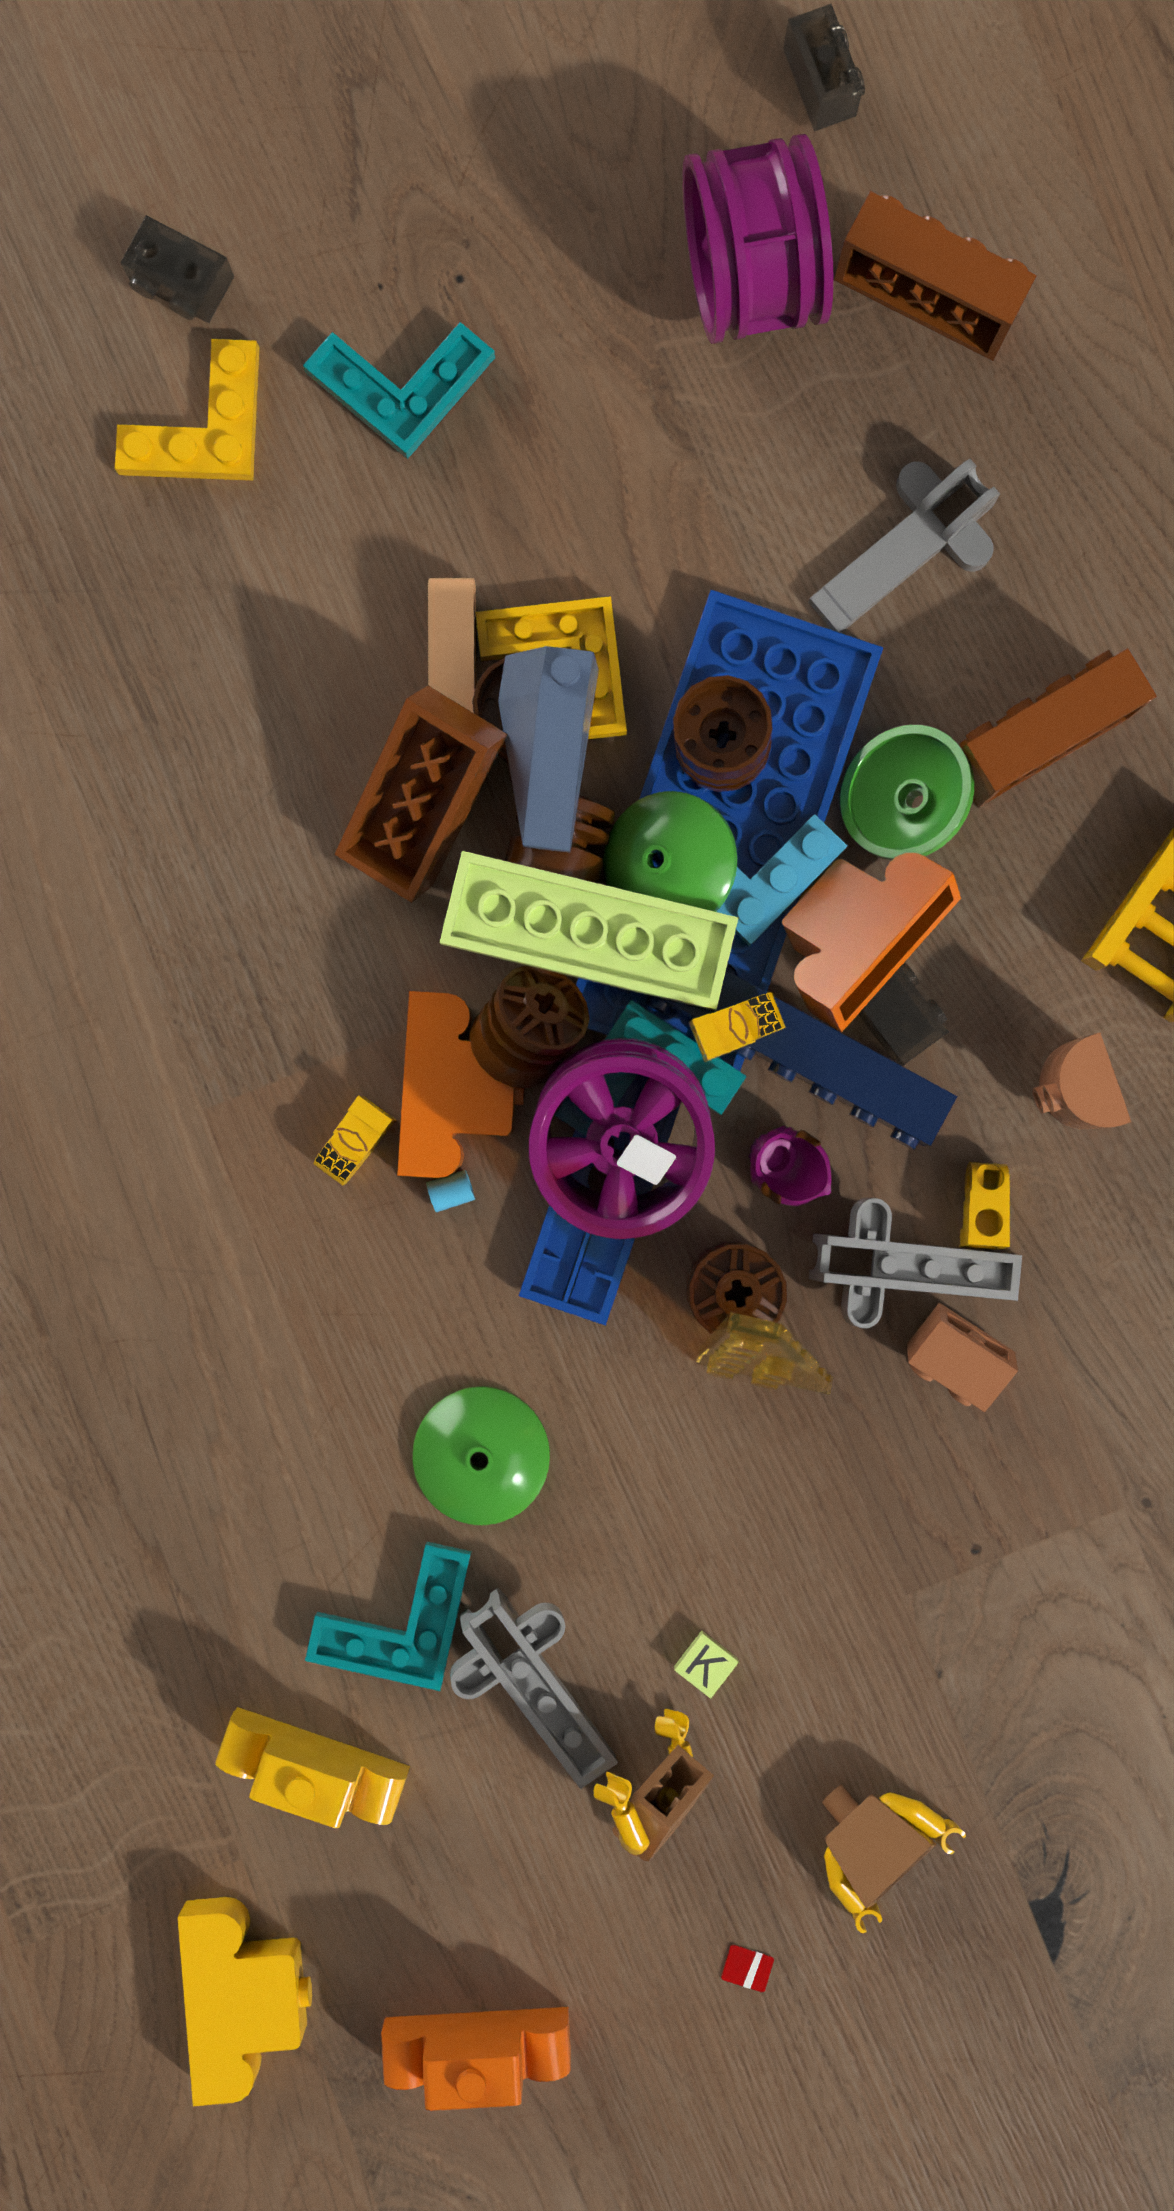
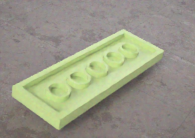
[439,851,739,1011]

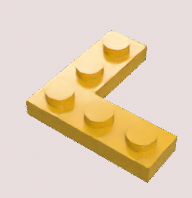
[115,339,259,481]
[475,596,627,739]

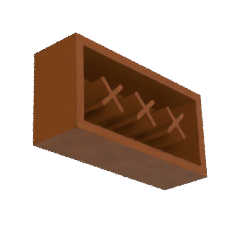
[834,191,1037,361]
[959,648,1157,808]
[335,685,508,903]

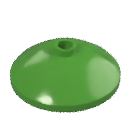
[840,725,974,860]
[603,791,737,912]
[413,1386,550,1525]

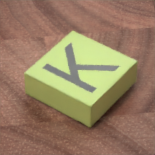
[674,1630,739,1699]

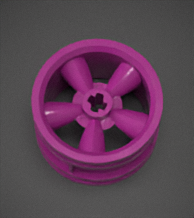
[682,134,833,344]
[529,1038,715,1239]

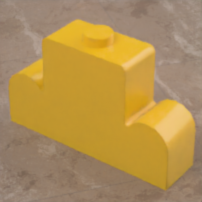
[215,1707,410,1828]
[177,1897,312,2106]

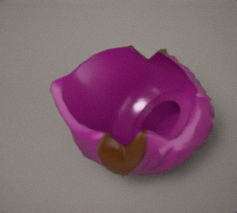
[749,1126,832,1206]

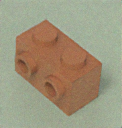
[907,1303,1018,1412]

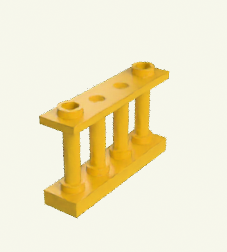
[1081,827,1174,1023]

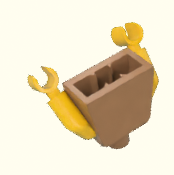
[593,1709,714,1862]
[822,1784,966,1933]

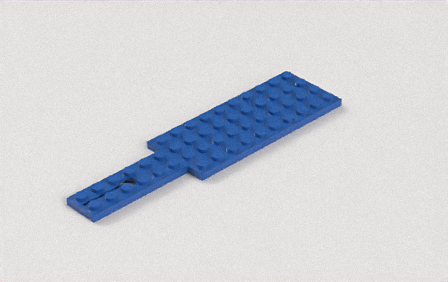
[519,590,884,1326]

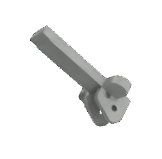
[808,459,1000,633]
[809,1198,1022,1328]
[450,1588,618,1789]

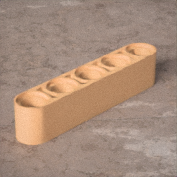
[428,578,477,800]

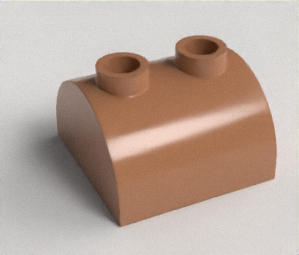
[1033,1032,1131,1129]

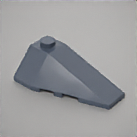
[498,646,599,853]

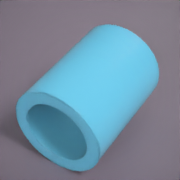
[426,1169,475,1212]

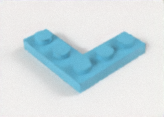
[655,814,847,946]

